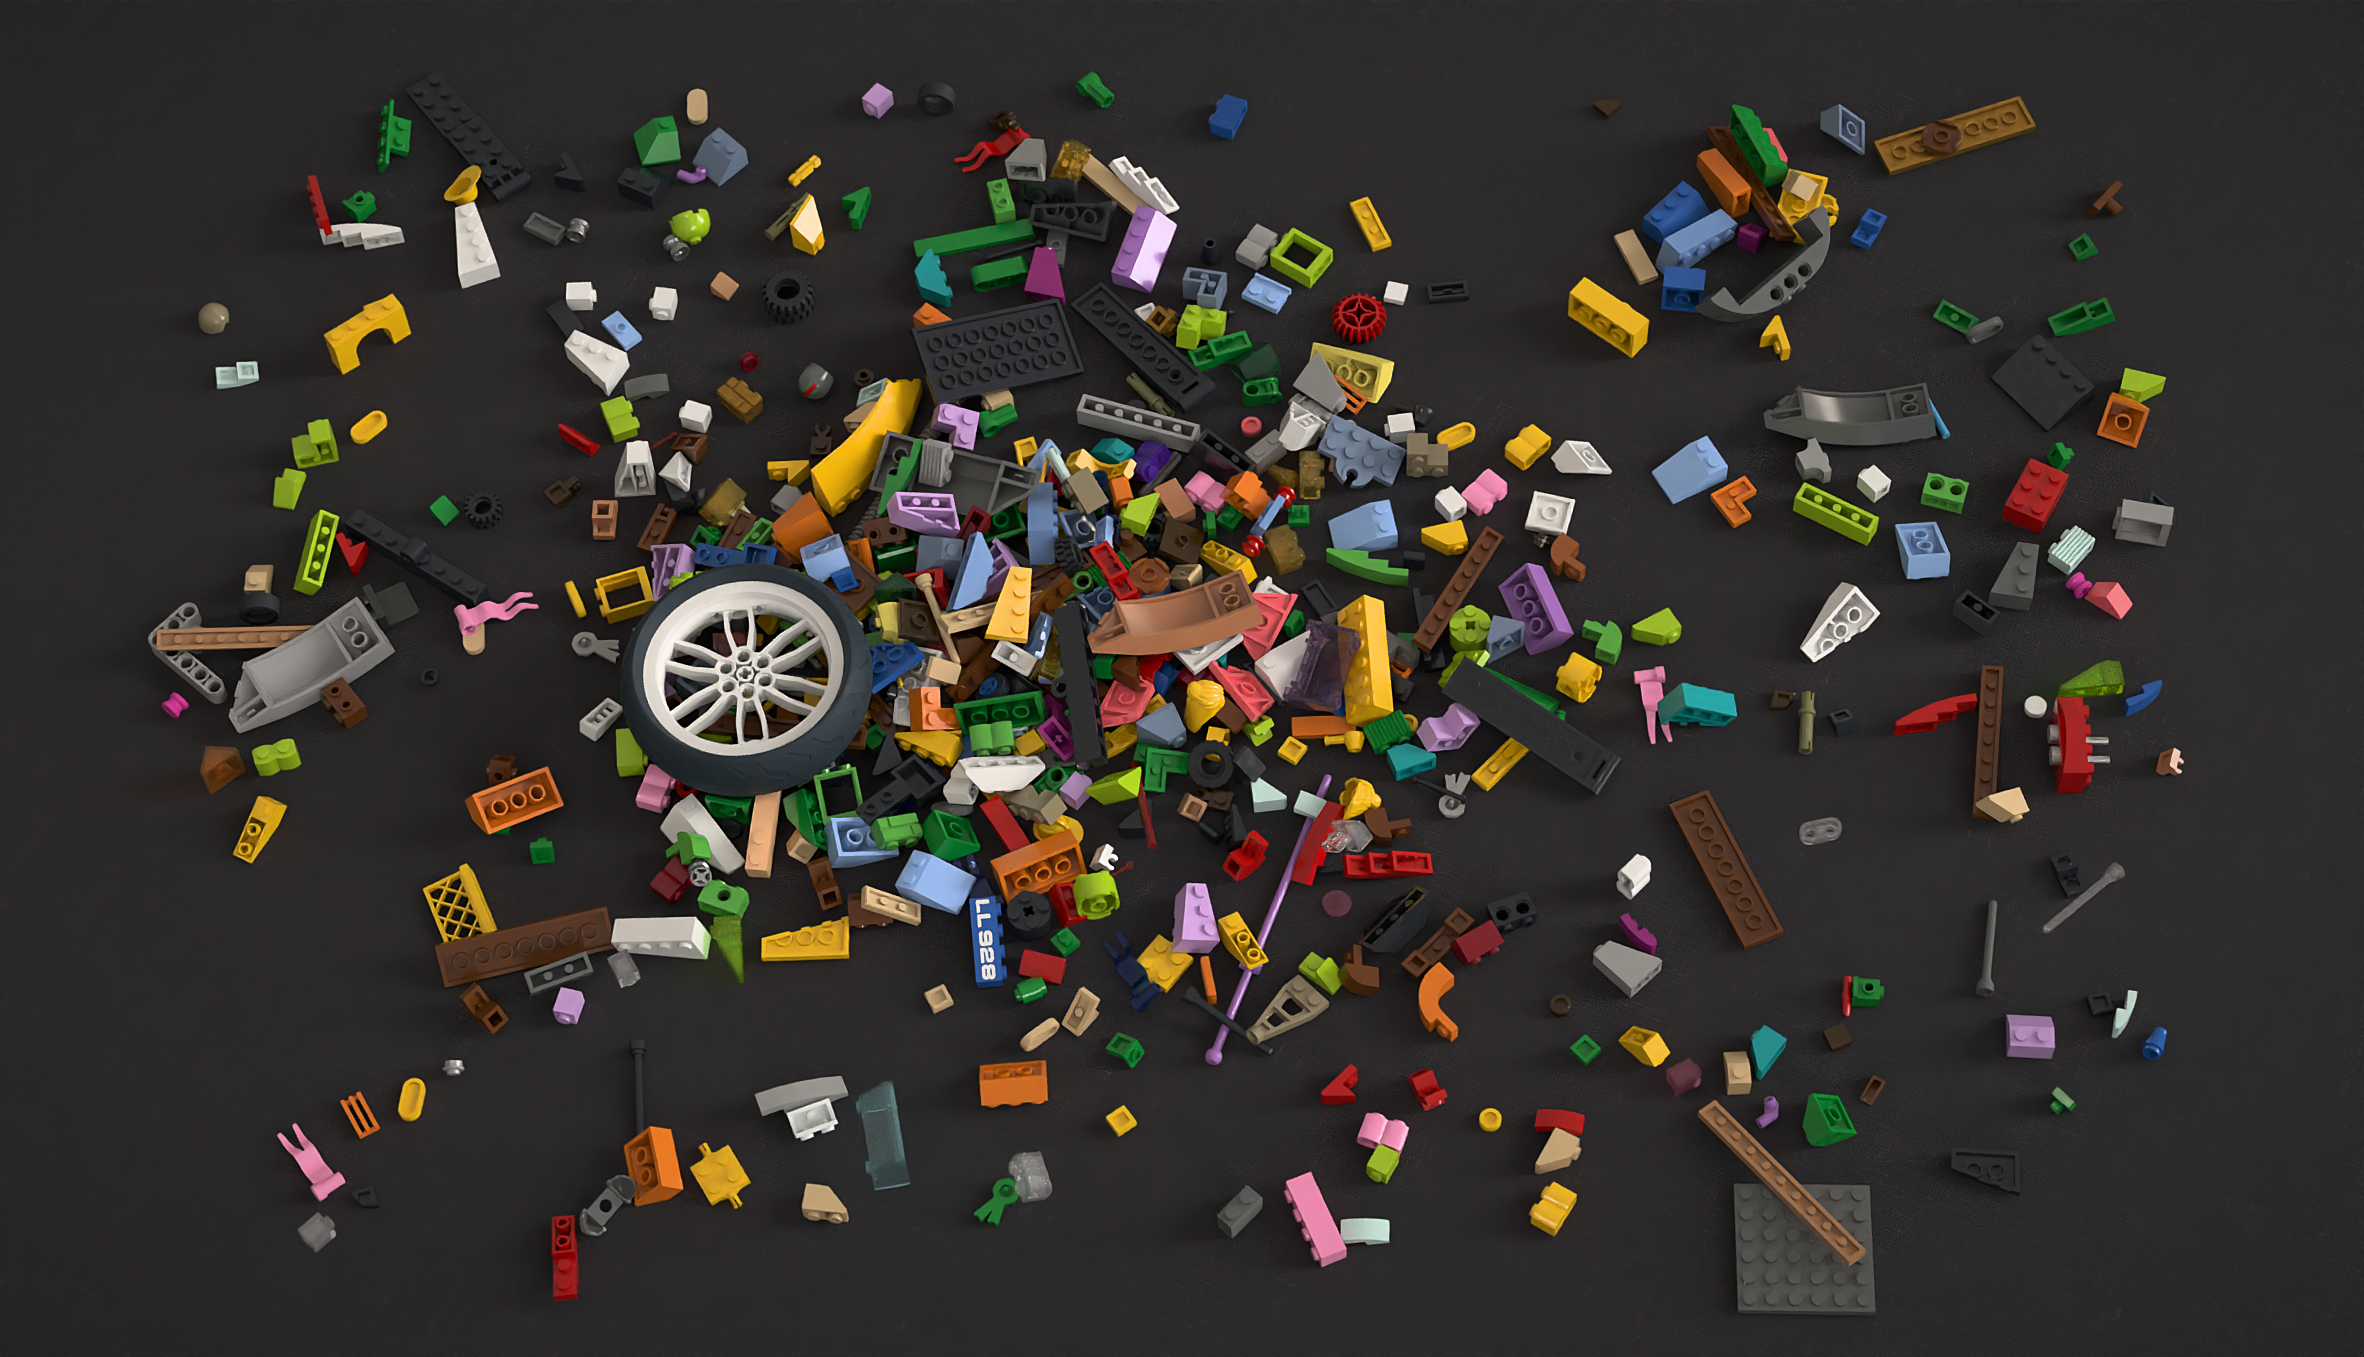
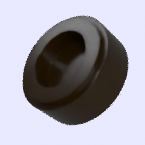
[1549,994,1572,1017]

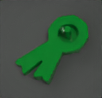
[974,1178,1020,1226]

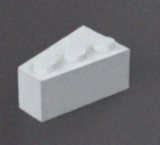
[615,441,656,497]

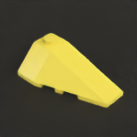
[1310,342,1394,403]

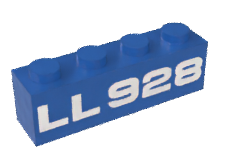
[969,896,1007,988]

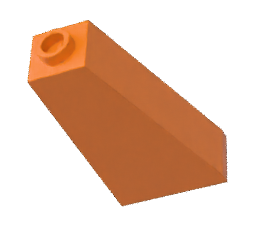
[1696,148,1751,219]

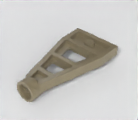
[1246,974,1329,1045]

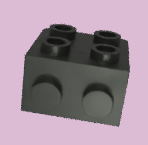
[361,582,419,631]

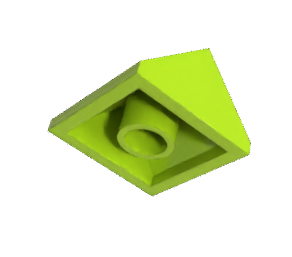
[1084,767,1142,805]

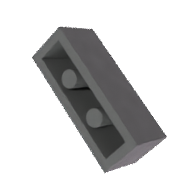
[523,951,593,997]

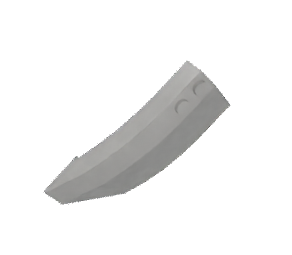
[229,597,395,733]

